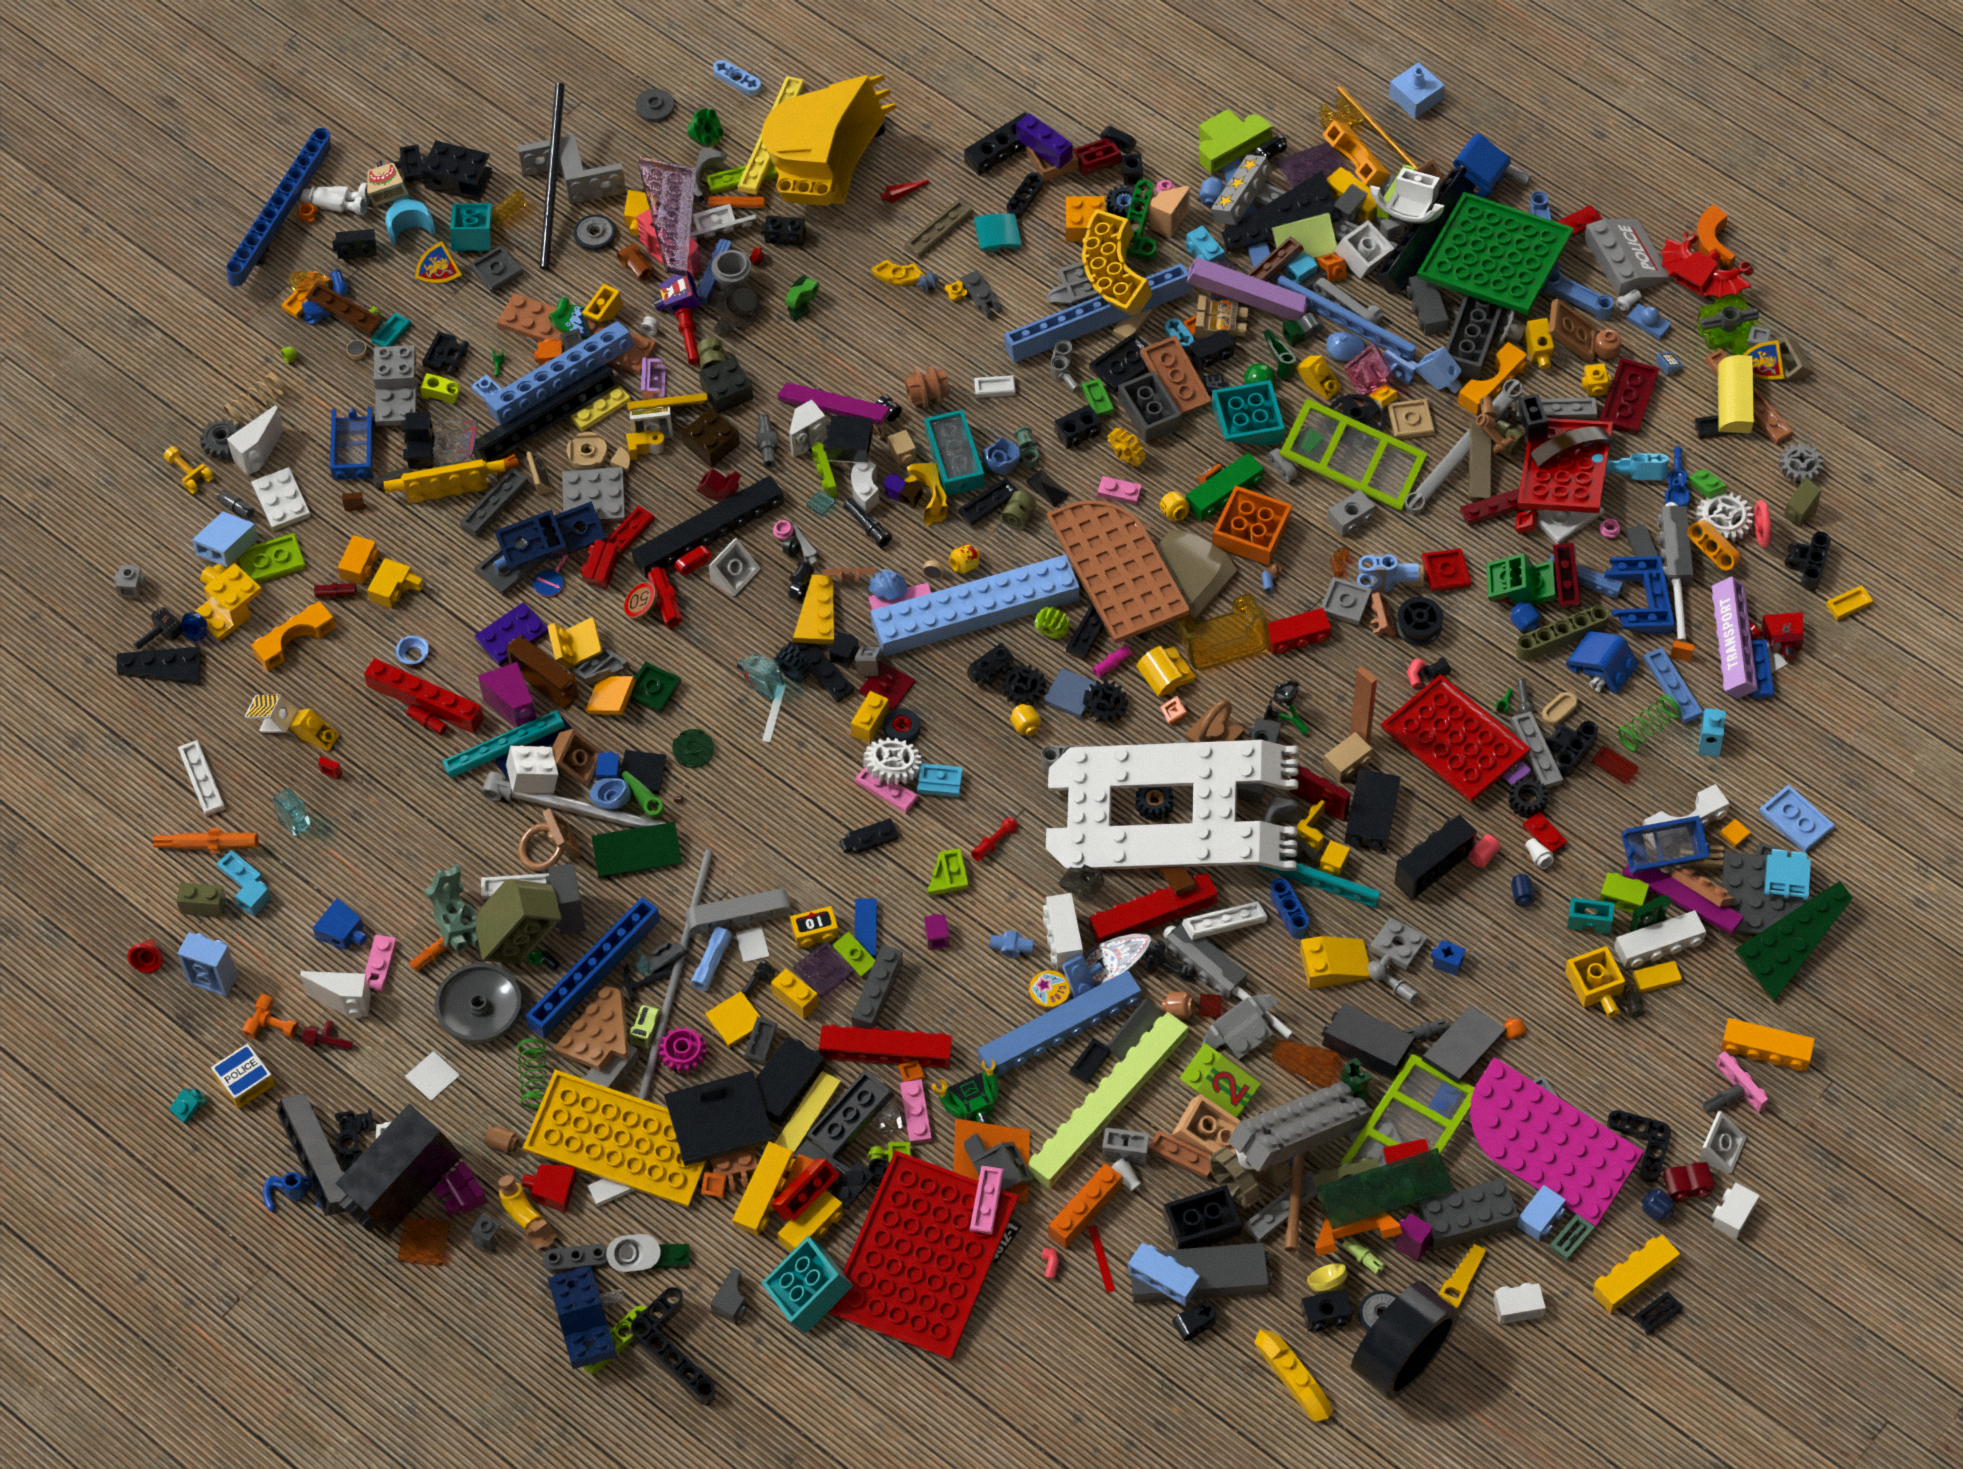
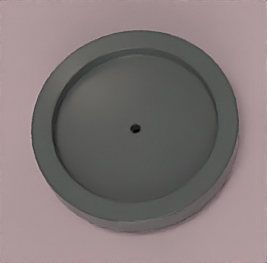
[636,89,674,122]

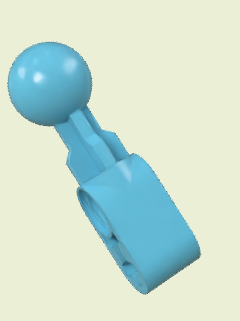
[1592,453,1669,480]

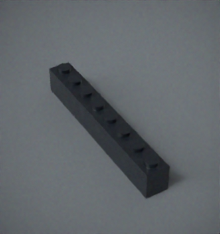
[1375,167,1476,293]
[470,365,619,463]
[631,475,784,579]

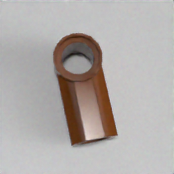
[617,243,653,281]

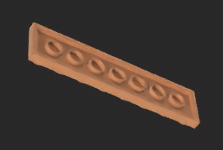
[497,293,657,375]

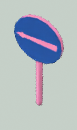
[533,554,569,597]

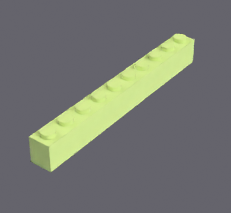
[1028,1012,1188,1189]

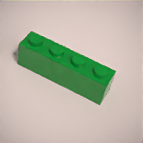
[1186,453,1264,522]

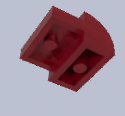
[1073,138,1122,176]

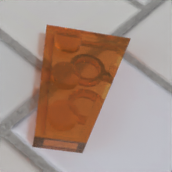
[1271,1039,1340,1088]

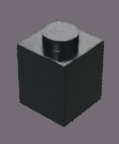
[829,632,859,669]

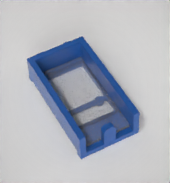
[330,407,374,480]
[1621,815,1710,874]

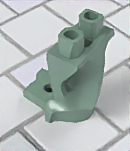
[424,864,479,952]

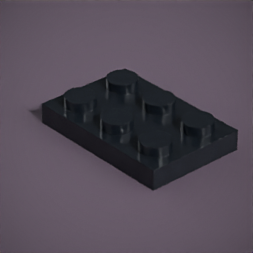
[1089,332,1149,393]

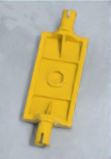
[383,459,506,503]

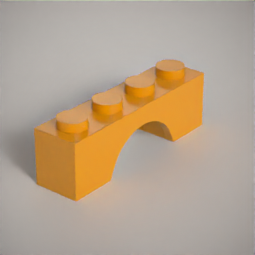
[1322,120,1390,187]
[1458,342,1527,416]
[251,601,336,672]

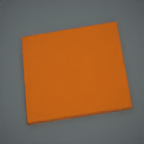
[953,1119,1030,1203]

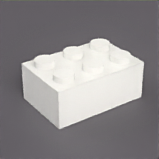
[1043,893,1083,973]

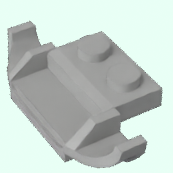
[1046,261,1098,304]
[1202,994,1278,1060]

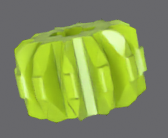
[1035,607,1070,640]

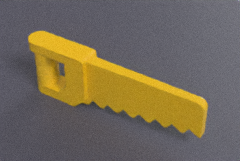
[1439,1243,1486,1309]

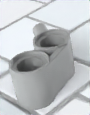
[1051,340,1079,392]

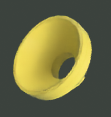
[1307,1263,1348,1293]

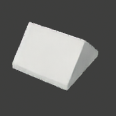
[709,538,761,596]
[1699,1111,1747,1173]

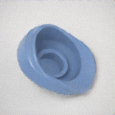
[1326,332,1365,361]
[589,778,631,809]

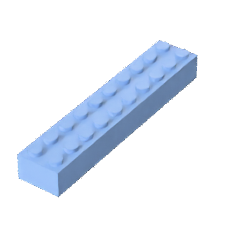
[871,554,1079,657]

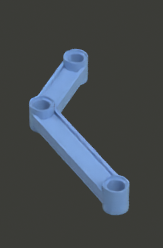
[1529,191,1614,321]

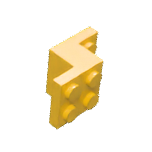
[192,563,262,642]

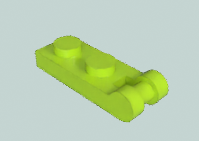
[812,442,837,499]

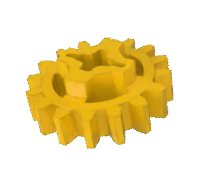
[1107,428,1146,467]

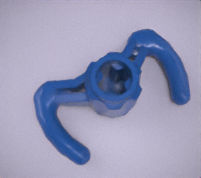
[263,1172,321,1212]

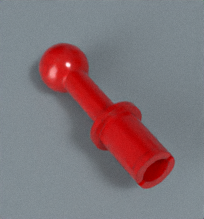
[971,817,1018,861]

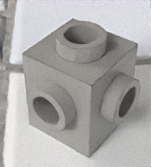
[114,565,146,598]

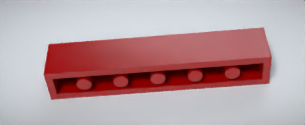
[364,658,484,734]
[1089,873,1218,945]
[819,1024,952,1069]

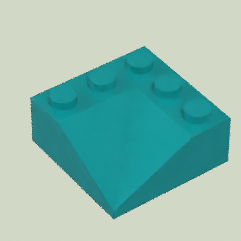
[1212,380,1285,446]
[761,1236,853,1334]

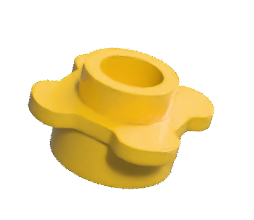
[944,281,967,301]

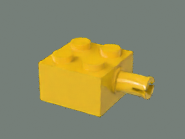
[1565,946,1626,1018]

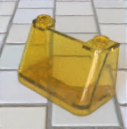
[1173,593,1270,671]

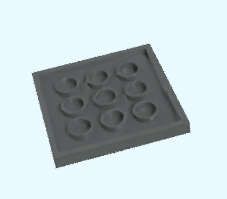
[1720,852,1810,936]

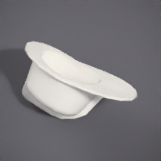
[606,1234,660,1272]

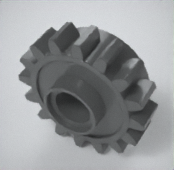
[199,418,240,460]

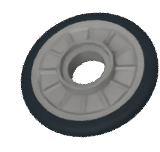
[573,215,616,250]
[1358,1291,1397,1332]

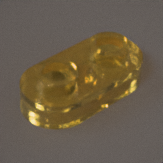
[289,271,328,293]

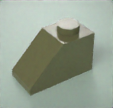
[1784,478,1822,527]

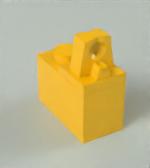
[367,558,424,609]

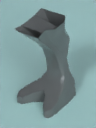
[682,147,730,205]
[1263,797,1305,825]

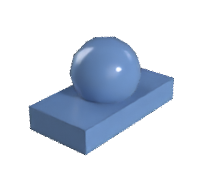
[1627,304,1671,340]

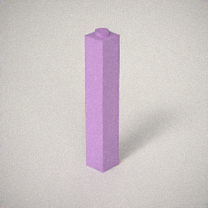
[1186,257,1307,321]

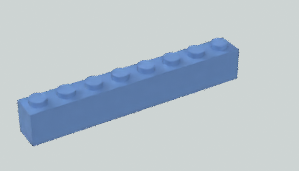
[978,970,1141,1077]

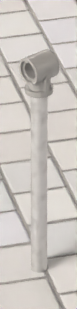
[481,772,666,828]

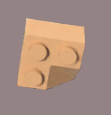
[1148,186,1190,238]

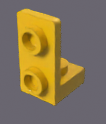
[1297,800,1325,852]

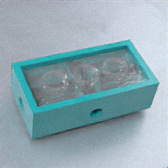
[924,410,984,496]

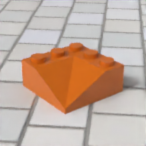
[1212,485,1292,565]

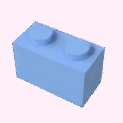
[1517,1185,1566,1241]

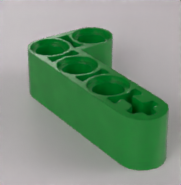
[1126,179,1158,261]

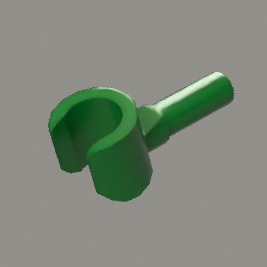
[492,349,505,377]
[1496,689,1513,714]

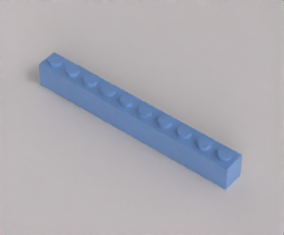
[1004,263,1192,363]

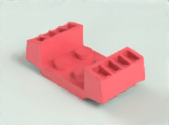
[636,209,702,278]

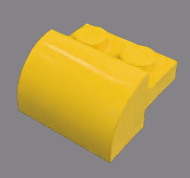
[1136,646,1196,697]

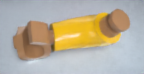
[498,1175,558,1250]

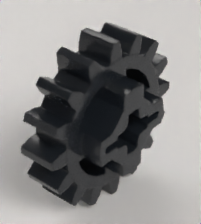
[1001,663,1046,706]
[1082,679,1128,724]

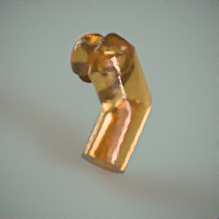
[1330,547,1350,577]

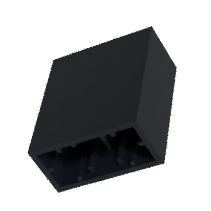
[335,1103,463,1235]

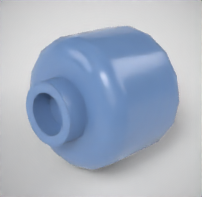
[1199,177,1226,208]

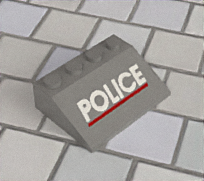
[1584,219,1672,297]

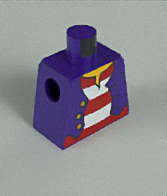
[653,268,702,315]

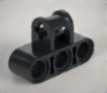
[1784,531,1831,591]
[1545,721,1598,777]

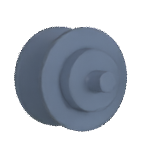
[916,271,939,292]

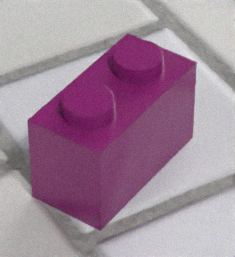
[1394,1213,1433,1262]

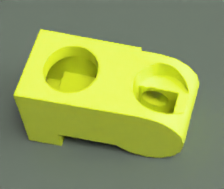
[421,373,461,404]

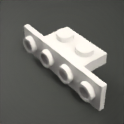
[679,204,756,243]

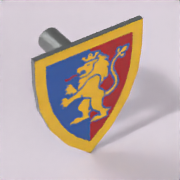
[415,240,462,283]
[1742,339,1785,380]

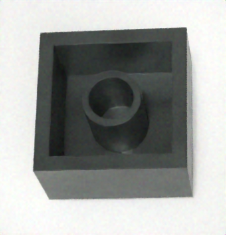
[699,357,753,414]

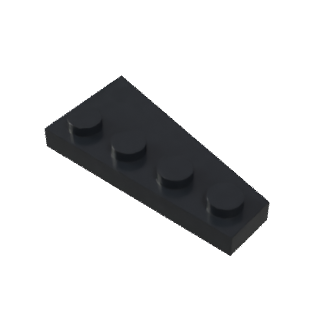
[117,647,201,686]

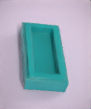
[371,312,412,347]

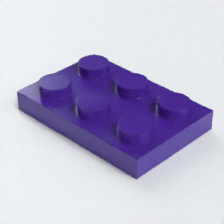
[474,602,549,667]

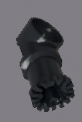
[788,560,815,601]

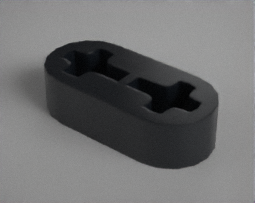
[1100,126,1137,153]

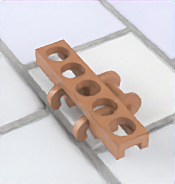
[822,567,876,582]

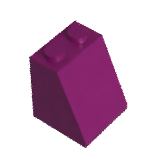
[477,662,537,728]

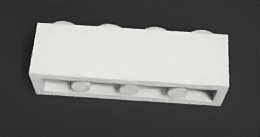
[1614,910,1706,969]

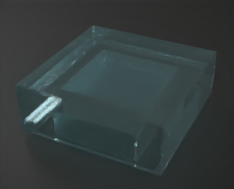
[806,490,835,517]

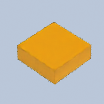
[1720,819,1751,848]

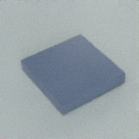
[1043,668,1096,719]

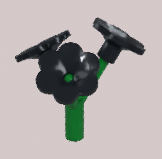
[1263,680,1309,735]

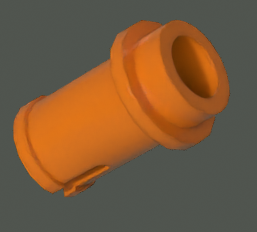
[495,454,519,476]

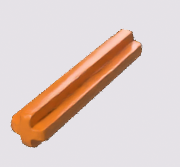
[707,196,765,208]

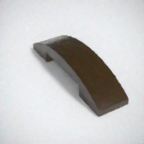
[1530,427,1613,469]

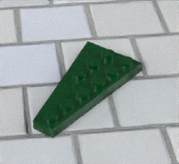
[1734,881,1853,1003]

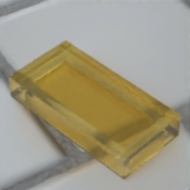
[490,189,526,226]

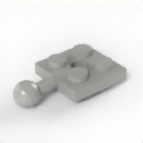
[1369,917,1428,981]

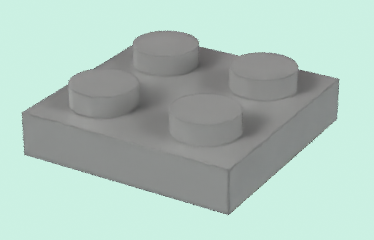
[1321,577,1372,626]

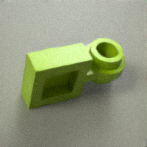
[868,1142,911,1163]

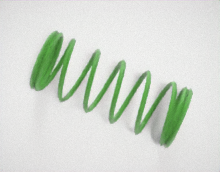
[1618,694,1681,751]
[517,1038,548,1109]

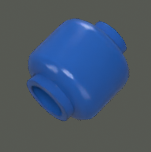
[1510,602,1541,632]

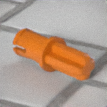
[409,937,450,972]

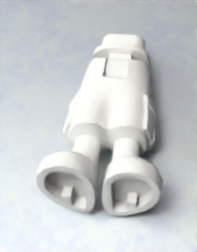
[301,183,370,215]

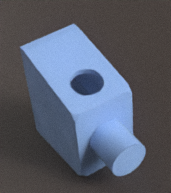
[1415,347,1462,393]

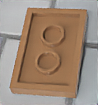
[1548,298,1597,362]

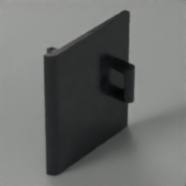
[664,1070,774,1166]

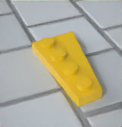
[792,575,834,644]

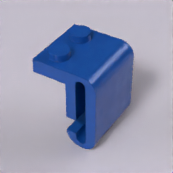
[1453,134,1511,198]
[1566,631,1639,693]

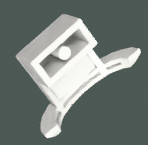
[1370,168,1444,223]

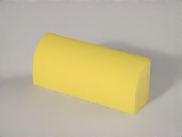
[1718,355,1754,433]

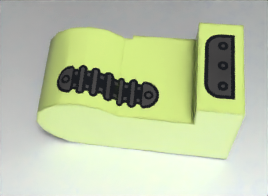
[629,1005,660,1049]

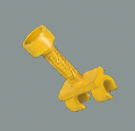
[164,446,214,494]

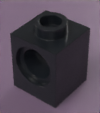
[1121,154,1143,186]

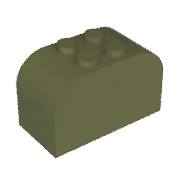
[476,879,561,965]

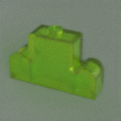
[1697,291,1756,356]

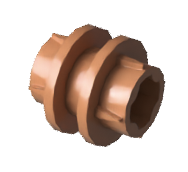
[905,366,950,409]

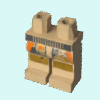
[1194,295,1248,338]

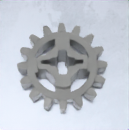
[1778,442,1824,483]

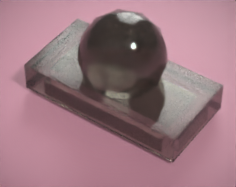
[1285,834,1321,869]

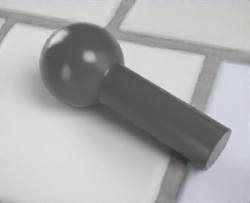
[1517,679,1535,715]

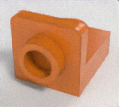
[1316,253,1347,282]

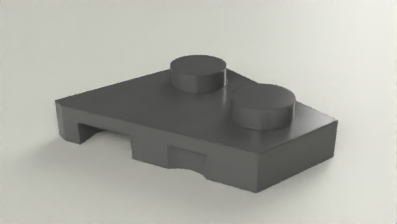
[573,647,630,685]

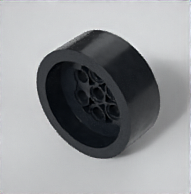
[1351,1281,1460,1400]

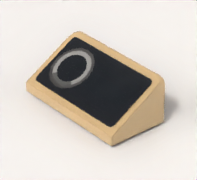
[526,451,553,495]

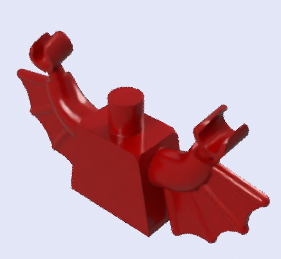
[1660,231,1754,299]

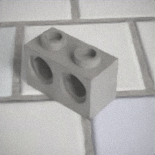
[1102,1128,1149,1165]

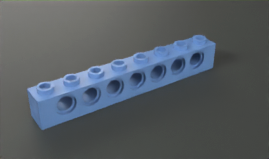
[485,321,634,426]

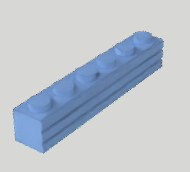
[698,239,732,305]
[1548,555,1623,599]

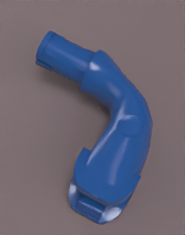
[302,270,348,324]

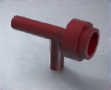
[301,1020,353,1050]

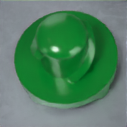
[687,108,724,147]

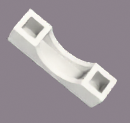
[1643,784,1729,850]

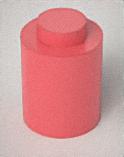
[1469,834,1501,867]

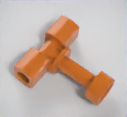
[242,993,299,1039]

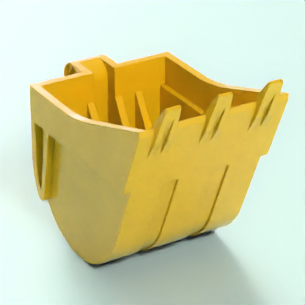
[762,74,897,206]

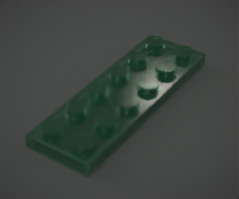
[1316,1148,1454,1230]

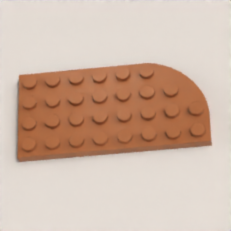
[1046,500,1190,644]

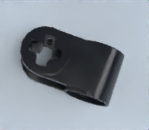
[1172,1302,1216,1341]

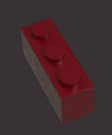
[1553,543,1582,609]

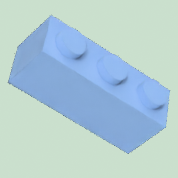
[1127,1243,1200,1306]

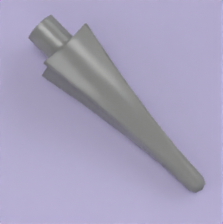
[792,524,819,567]

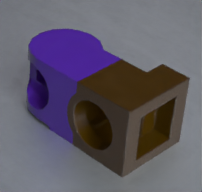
[884,474,924,508]

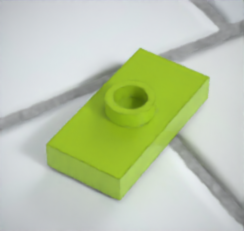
[832,931,875,978]

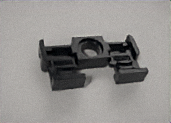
[335,1109,374,1173]

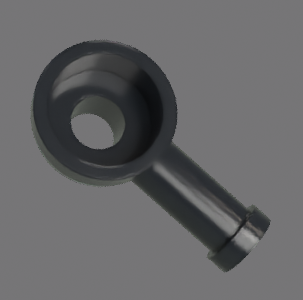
[741,959,776,997]

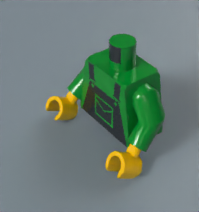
[932,1059,999,1124]

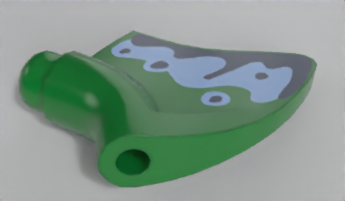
[548,297,590,339]

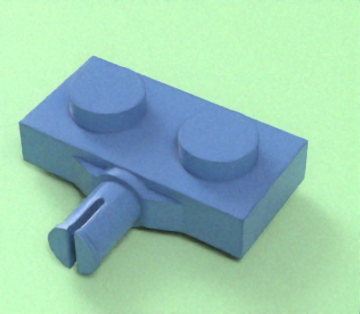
[1061,954,1103,998]

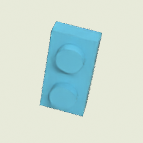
[216,850,262,888]

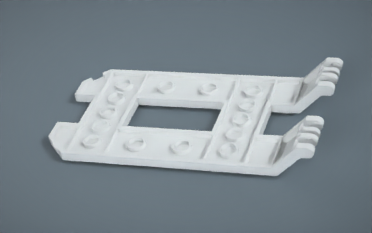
[1046,740,1299,871]

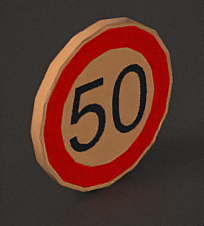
[623,582,657,619]

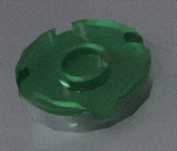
[672,729,714,768]

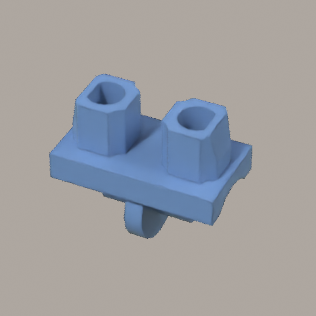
[1380,349,1417,385]

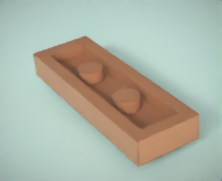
[1670,866,1734,907]
[1148,1130,1211,1179]

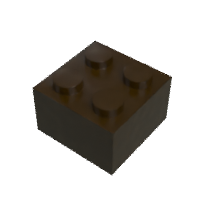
[682,408,740,468]

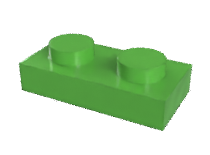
[1081,378,1114,418]
[1688,469,1727,499]

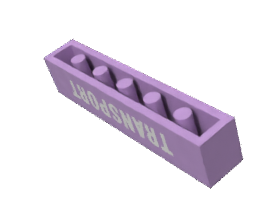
[1712,576,1758,699]

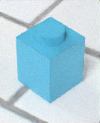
[1286,252,1317,284]
[235,878,271,917]

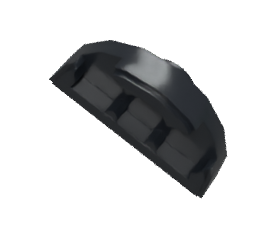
[648,942,689,975]

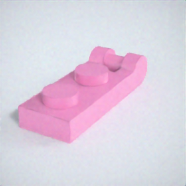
[365,935,397,992]

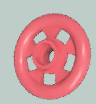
[1754,500,1771,548]

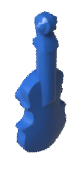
[1665,446,1690,506]

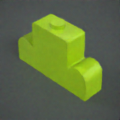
[1199,109,1272,174]

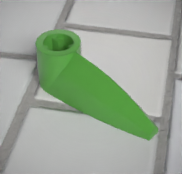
[622,771,665,820]

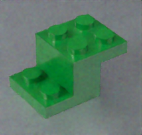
[1486,553,1558,605]

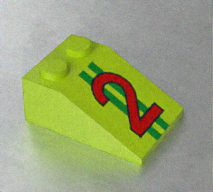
[1179,1043,1262,1118]

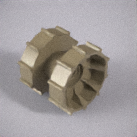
[1207,1146,1292,1211]

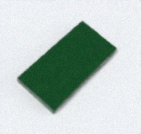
[591,822,682,878]

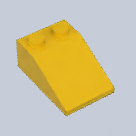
[1300,936,1372,989]

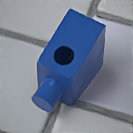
[312,898,368,950]

